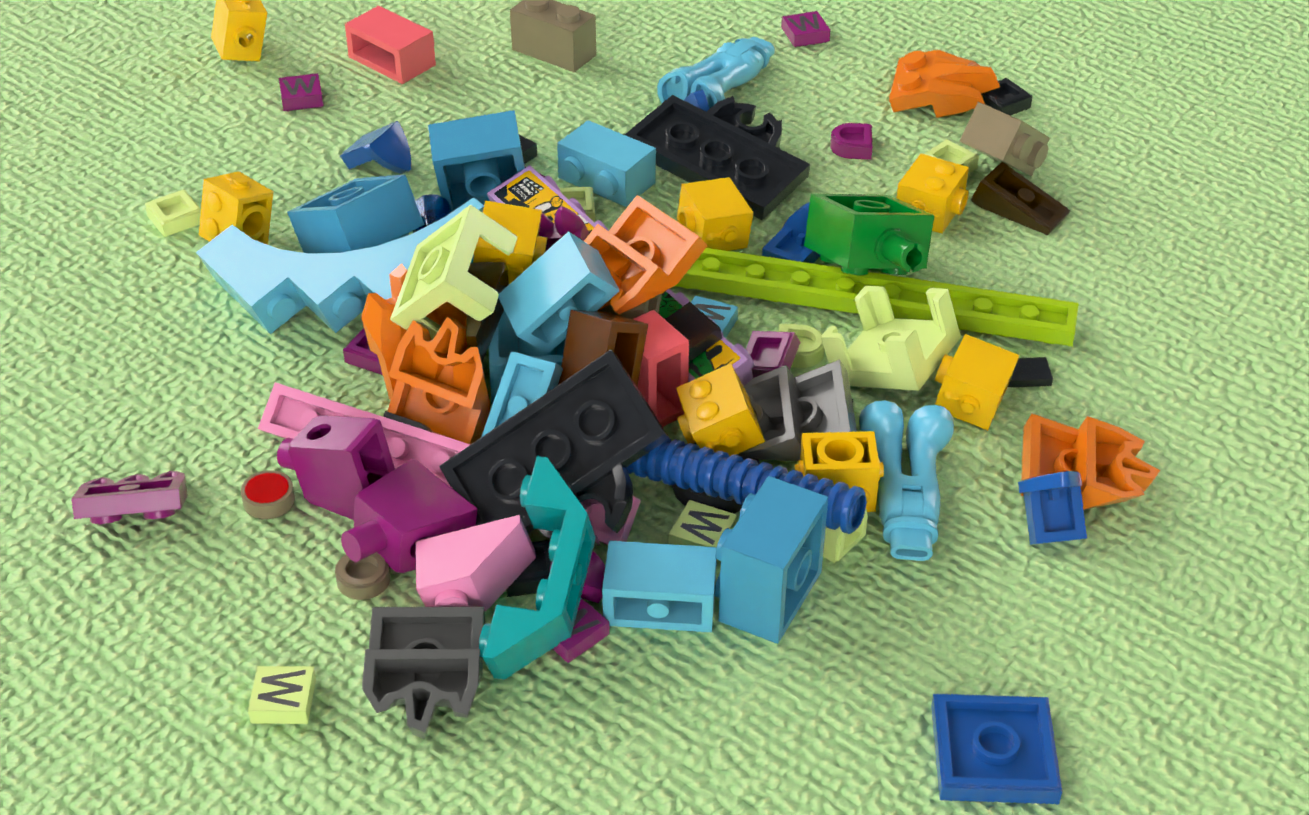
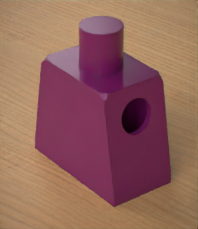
[277,415,395,520]
[341,458,477,573]

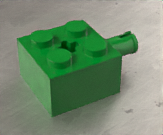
[804,194,934,275]

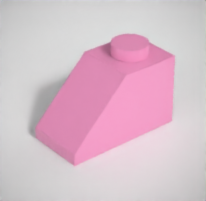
[416,515,536,611]

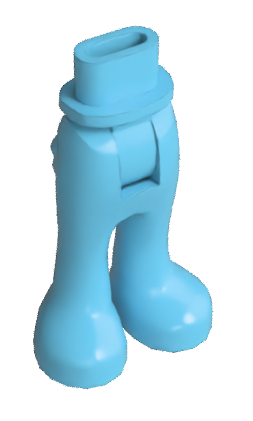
[657,37,775,108]
[859,400,954,561]

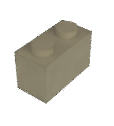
[510,0,596,72]
[960,102,1050,176]

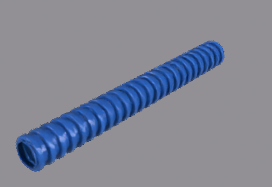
[626,438,866,534]

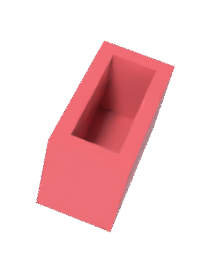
[345,5,436,84]
[633,310,689,427]

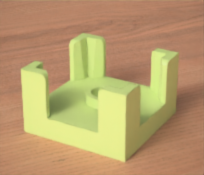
[390,205,518,340]
[821,286,961,391]

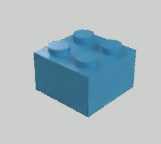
[428,110,525,216]
[287,174,424,254]
[714,476,829,644]

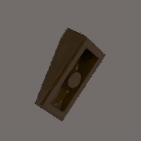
[970,162,1071,235]
[466,262,509,362]

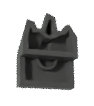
[738,360,857,461]
[362,607,485,739]

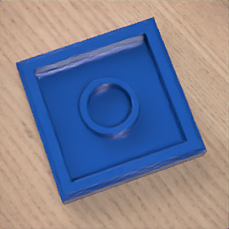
[931,694,1062,804]

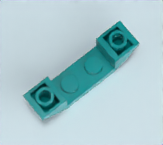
[479,456,596,680]

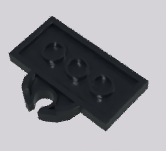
[625,95,810,220]
[439,349,670,547]

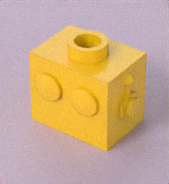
[211,0,267,61]
[896,153,969,234]
[199,171,274,245]
[677,177,754,251]
[473,200,547,284]
[934,334,1020,431]
[676,363,765,457]
[794,431,884,512]

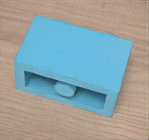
[557,120,656,207]
[498,231,620,354]
[602,541,717,633]

